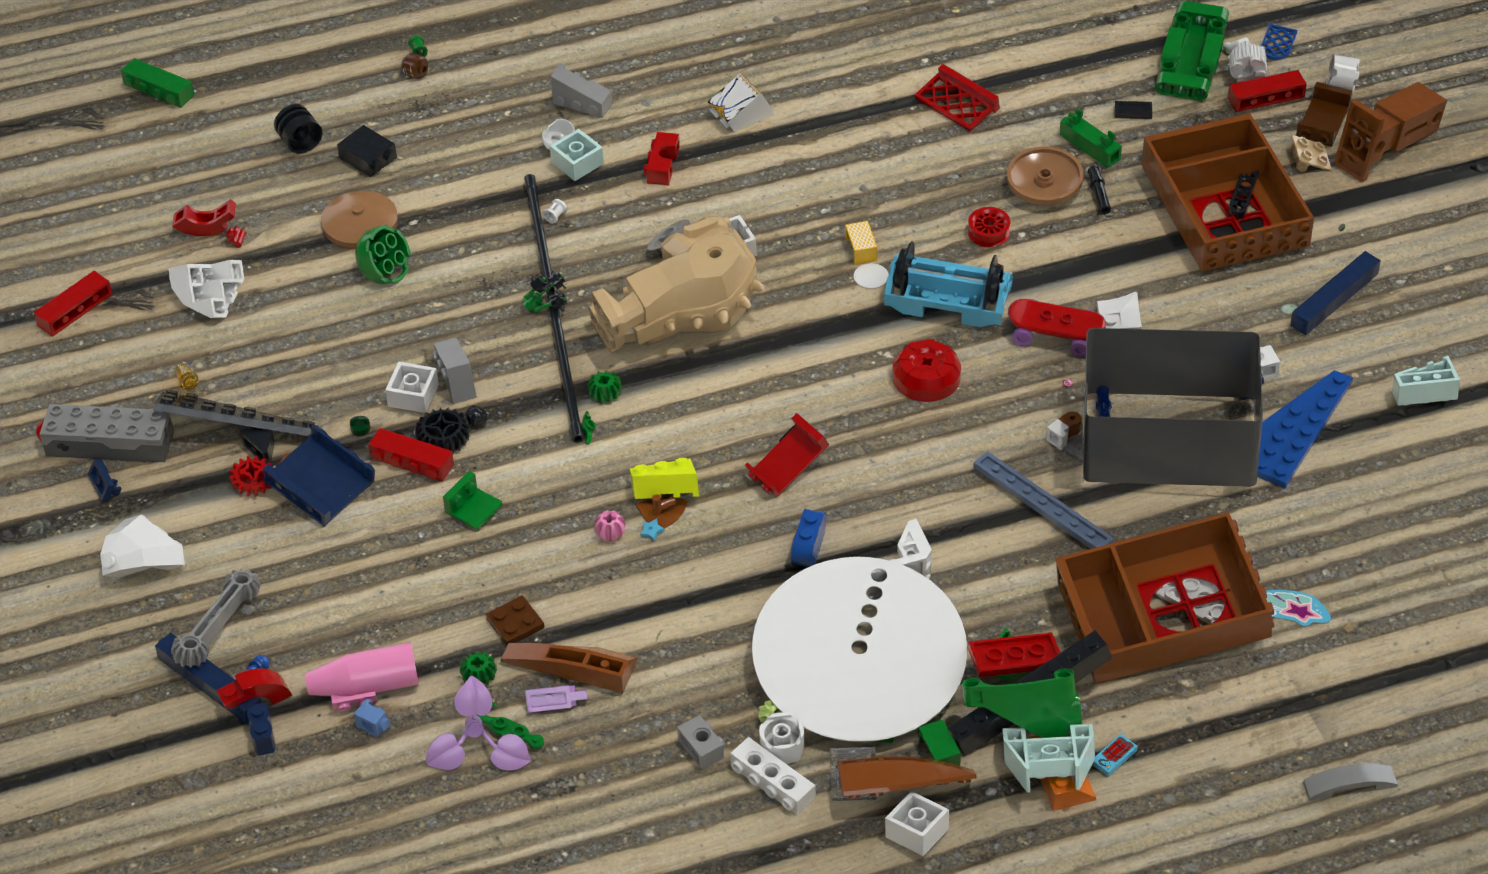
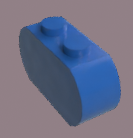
[791,509,827,568]

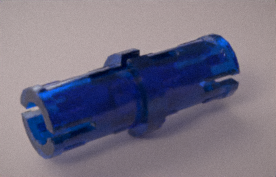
[1095,386,1112,417]

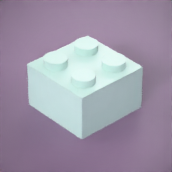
[550,129,604,181]

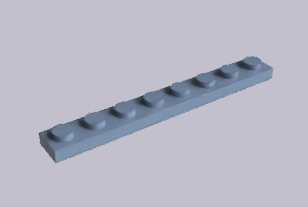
[973,451,1114,549]

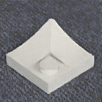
[1097,292,1142,329]

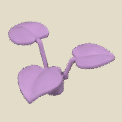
[426,676,531,770]

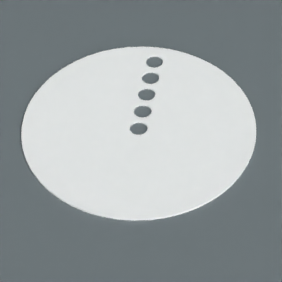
[752,557,967,742]

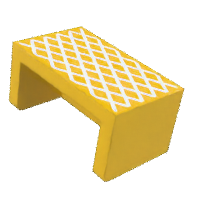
[845,221,877,264]

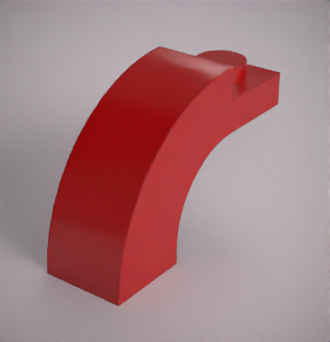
[172,199,236,236]
[216,668,293,710]

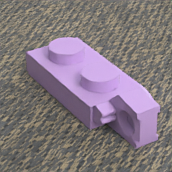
[525,685,587,712]

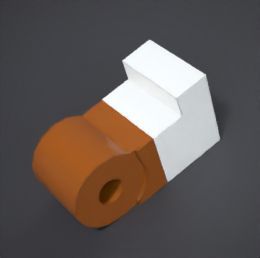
[1046,411,1082,450]

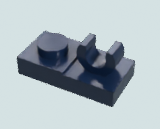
[88,459,122,502]

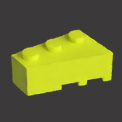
[630,458,699,499]

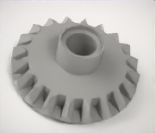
[647,219,691,254]

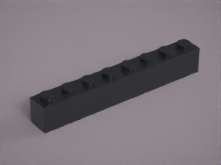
[948,630,1113,756]

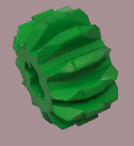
[587,370,622,404]
[460,651,497,685]

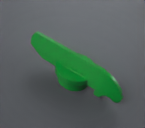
[581,411,596,445]

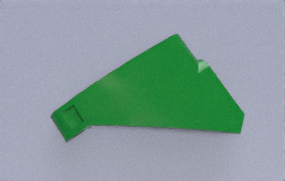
[962,669,1082,738]

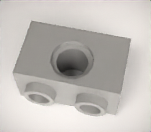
[677,715,725,770]

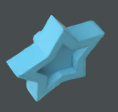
[640,518,665,541]

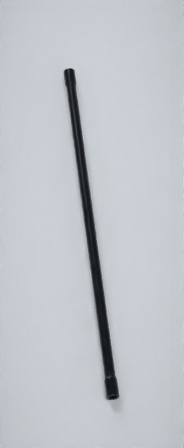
[524,174,584,443]

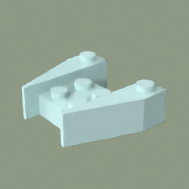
[1003,724,1095,792]

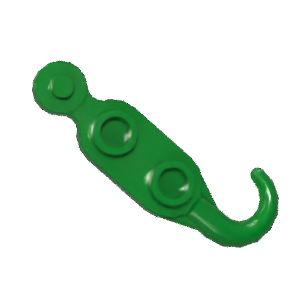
[477,702,544,749]

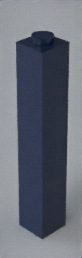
[1290,251,1381,335]
[155,632,261,725]

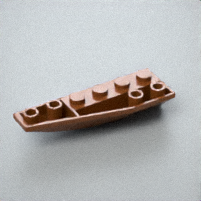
[501,643,638,693]
[837,756,977,799]

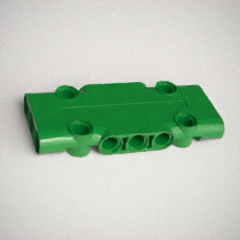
[1155,1,1229,101]

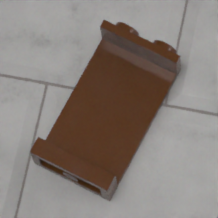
[1296,82,1353,147]

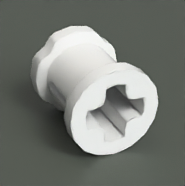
[543,199,567,224]

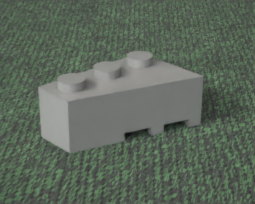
[551,63,612,118]
[432,338,477,404]

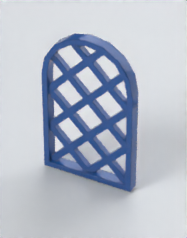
[1261,24,1298,60]

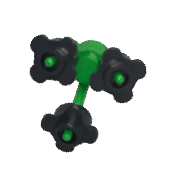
[522,270,567,313]

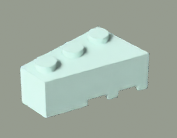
[1392,356,1460,406]

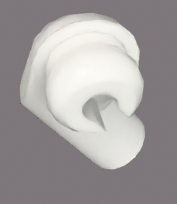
[1223,37,1250,54]

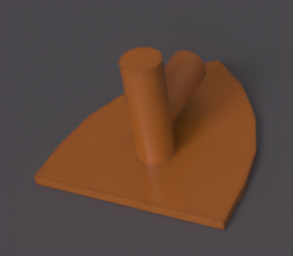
[635,494,688,529]

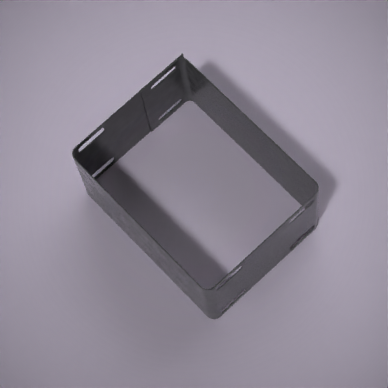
[1083,328,1263,487]

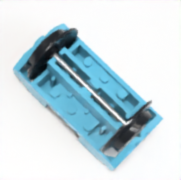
[884,241,1013,327]

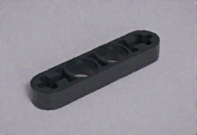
[1229,170,1259,220]

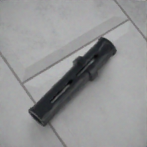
[1087,166,1111,215]

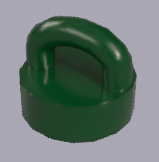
[350,416,371,436]

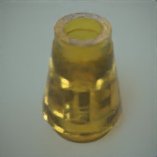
[176,364,198,390]

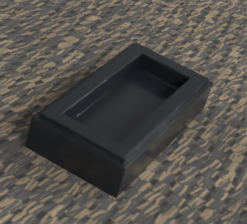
[1115,101,1152,119]

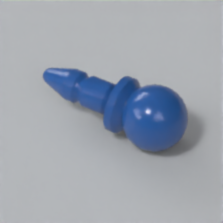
[245,655,270,671]

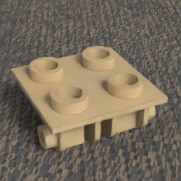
[1291,135,1332,172]

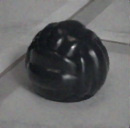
[466,405,488,426]

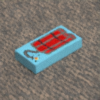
[1092,734,1138,777]

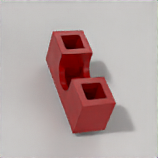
[644,132,680,186]

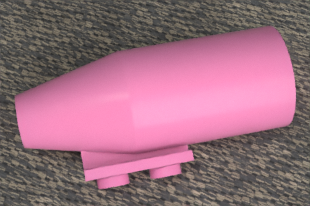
[305,642,419,711]

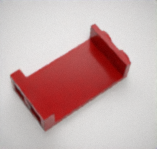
[745,413,829,497]

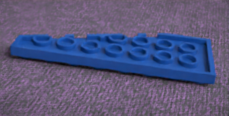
[1258,370,1353,488]

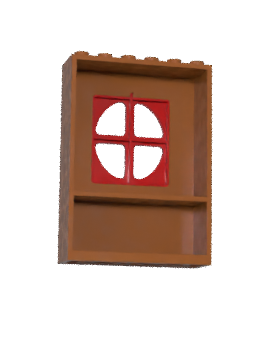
[1141,113,1314,271]
[1055,512,1275,684]

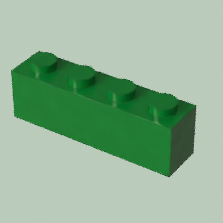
[121,58,195,108]

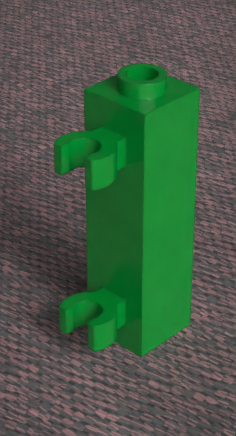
[1059,108,1122,168]

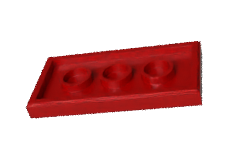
[967,632,1061,677]

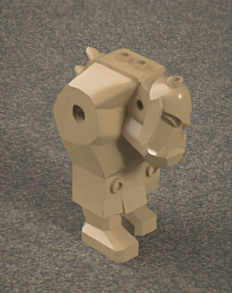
[588,216,765,352]

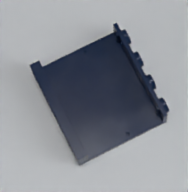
[263,424,375,527]

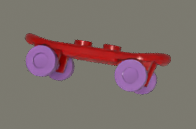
[1008,299,1106,357]

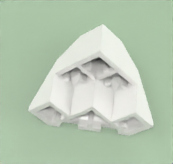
[168,260,244,318]
[100,515,185,578]

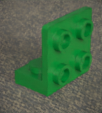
[443,471,503,530]

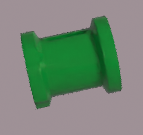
[408,35,428,57]

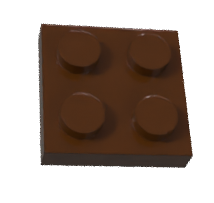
[486,595,545,646]

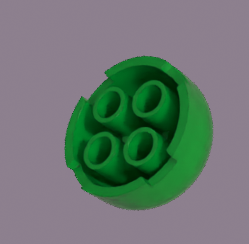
[355,225,411,284]

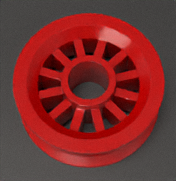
[968,207,1011,247]

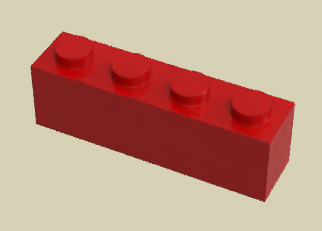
[1228,70,1307,112]
[34,270,113,337]
[368,428,454,482]

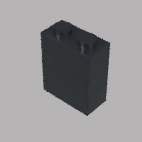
[337,125,397,177]

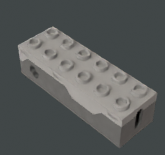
[36,404,174,462]

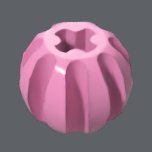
[594,510,626,541]

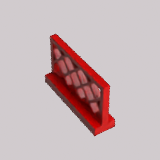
[914,64,1000,132]

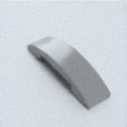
[1303,763,1398,800]

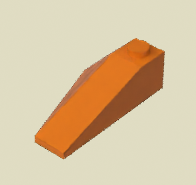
[1026,735,1096,811]

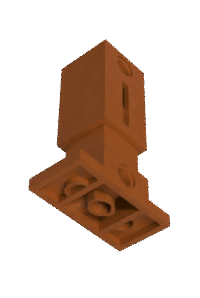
[1334,82,1447,182]

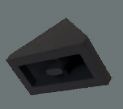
[240,429,275,464]

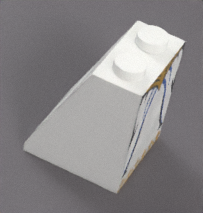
[708,73,775,132]

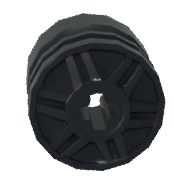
[274,104,323,154]

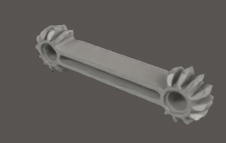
[171,569,260,668]

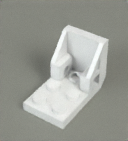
[866,519,932,600]

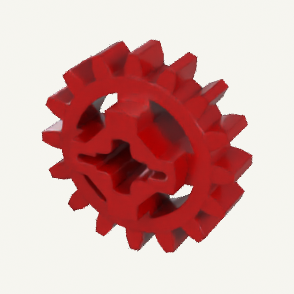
[230,456,272,497]

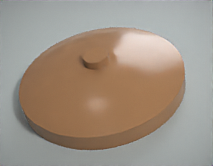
[1007,146,1083,205]
[321,191,398,249]

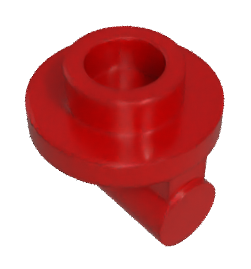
[225,226,246,248]

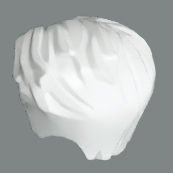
[542,119,575,150]

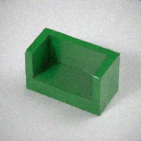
[918,719,961,766]

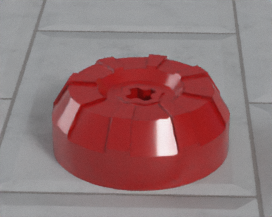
[893,339,961,402]

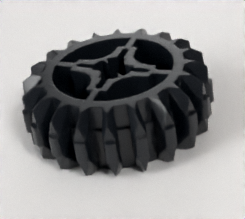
[415,407,470,454]

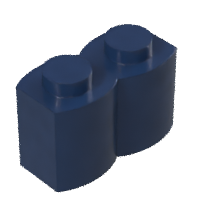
[247,702,276,756]

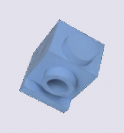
[354,699,390,738]

